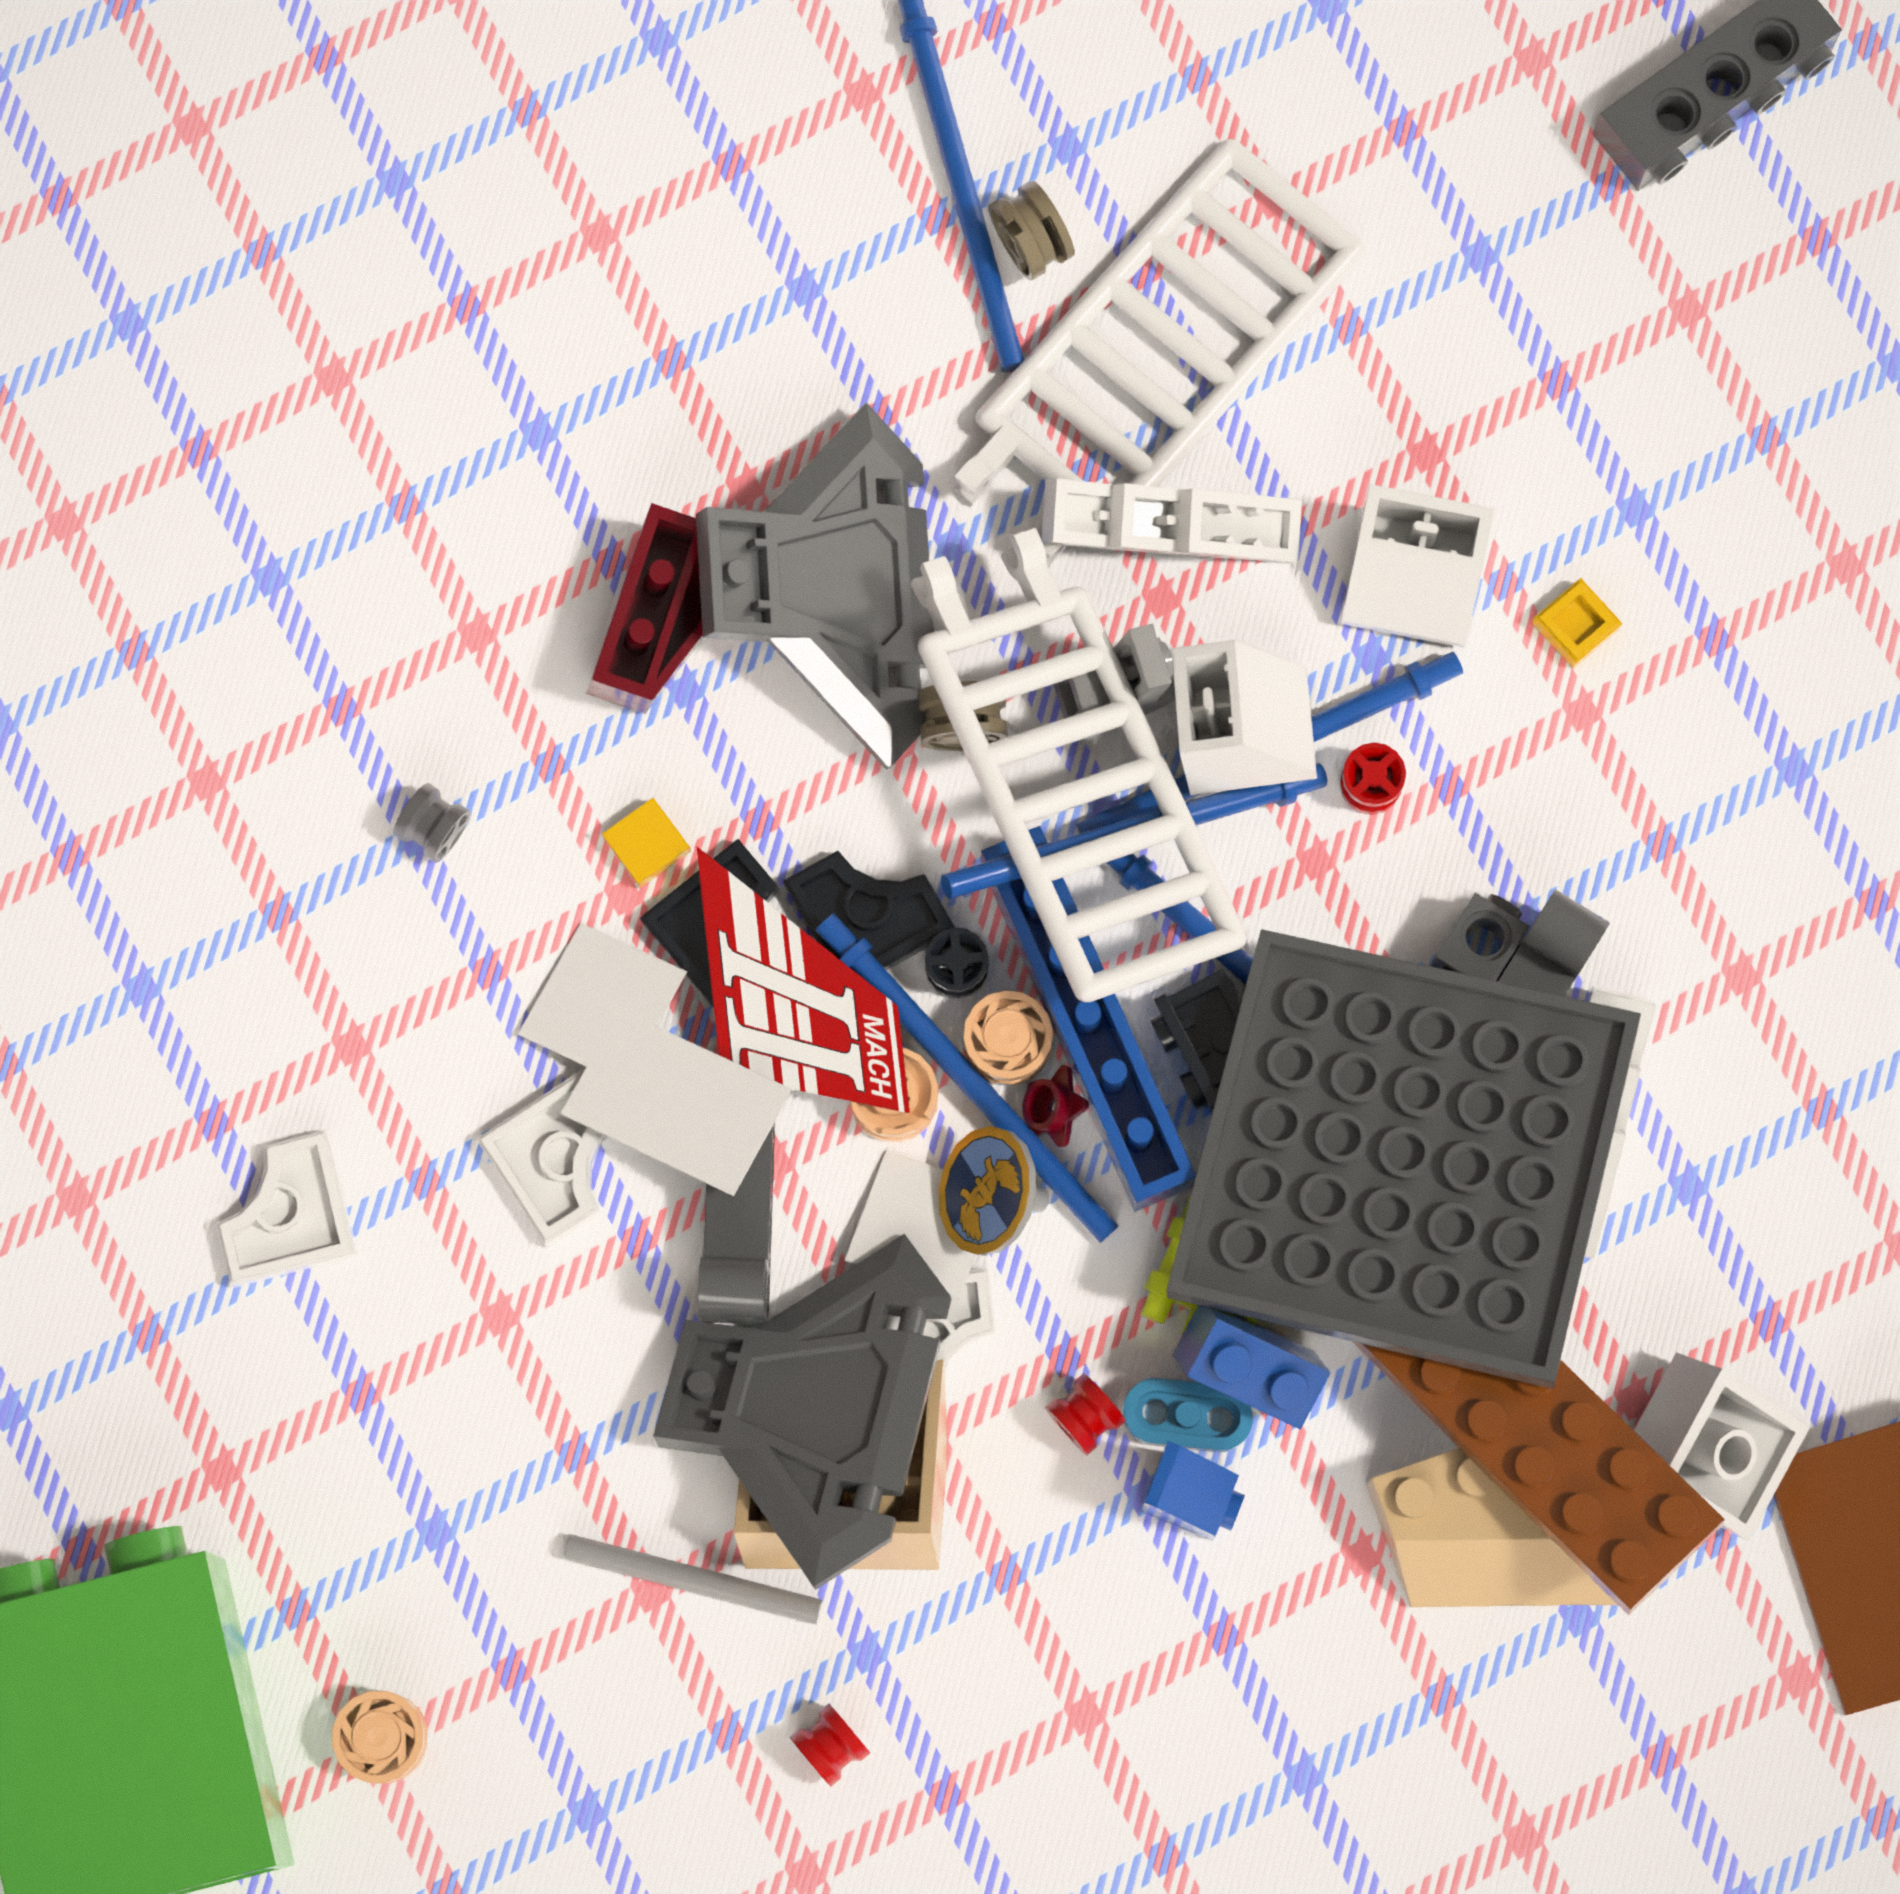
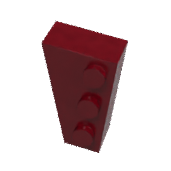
[586,503,703,714]

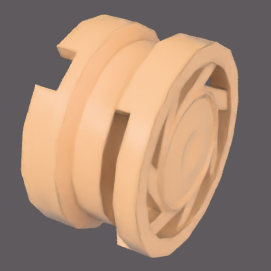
[963,990,1053,1087]
[850,1048,938,1143]
[332,1691,429,1784]

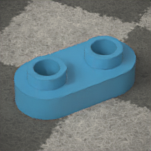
[1123,1378,1253,1452]

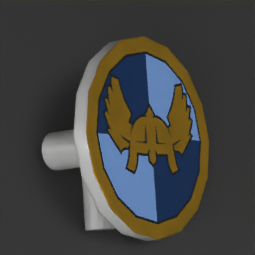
[938,1126,1049,1256]

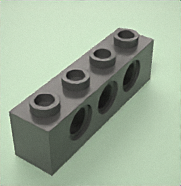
[1592,0,1842,191]

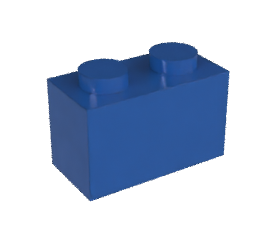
[1172,1305,1331,1430]

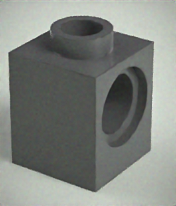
[1430,892,1530,981]

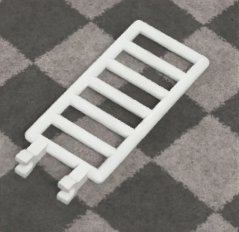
[953,139,1365,568]
[911,528,1247,1003]

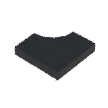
[640,839,779,1009]
[783,850,955,971]

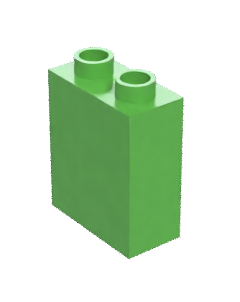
[0,1526,295,1894]

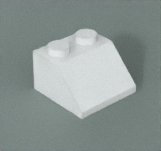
[1634,1352,1810,1541]

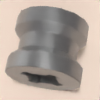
[393,783,471,863]

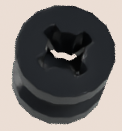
[925,927,989,999]

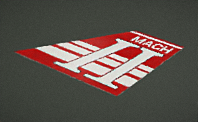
[696,846,910,1114]

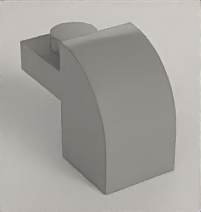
[1053,623,1175,718]

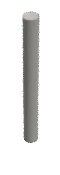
[564,1534,823,1625]

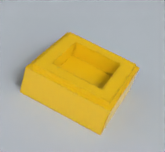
[1532,578,1623,669]
[602,798,691,888]

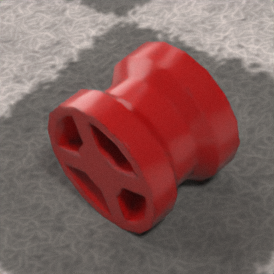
[1339,742,1407,815]
[1045,1373,1126,1456]
[789,1703,871,1787]

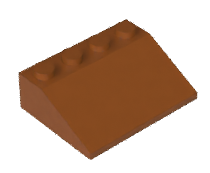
[1773,1421,1900,1716]

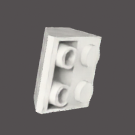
[1340,484,1495,648]
[1172,640,1317,795]

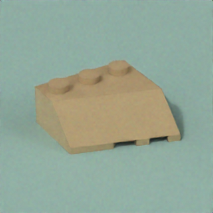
[734,1359,948,1570]
[1366,1448,1617,1608]

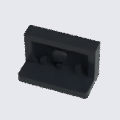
[1149,969,1241,1114]

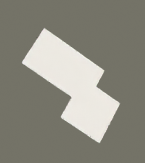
[518,923,793,1196]

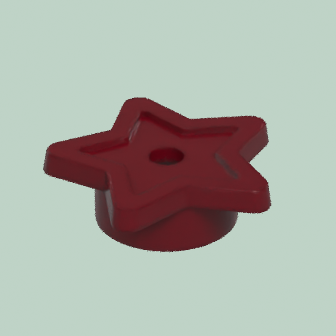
[1022,1064,1089,1147]

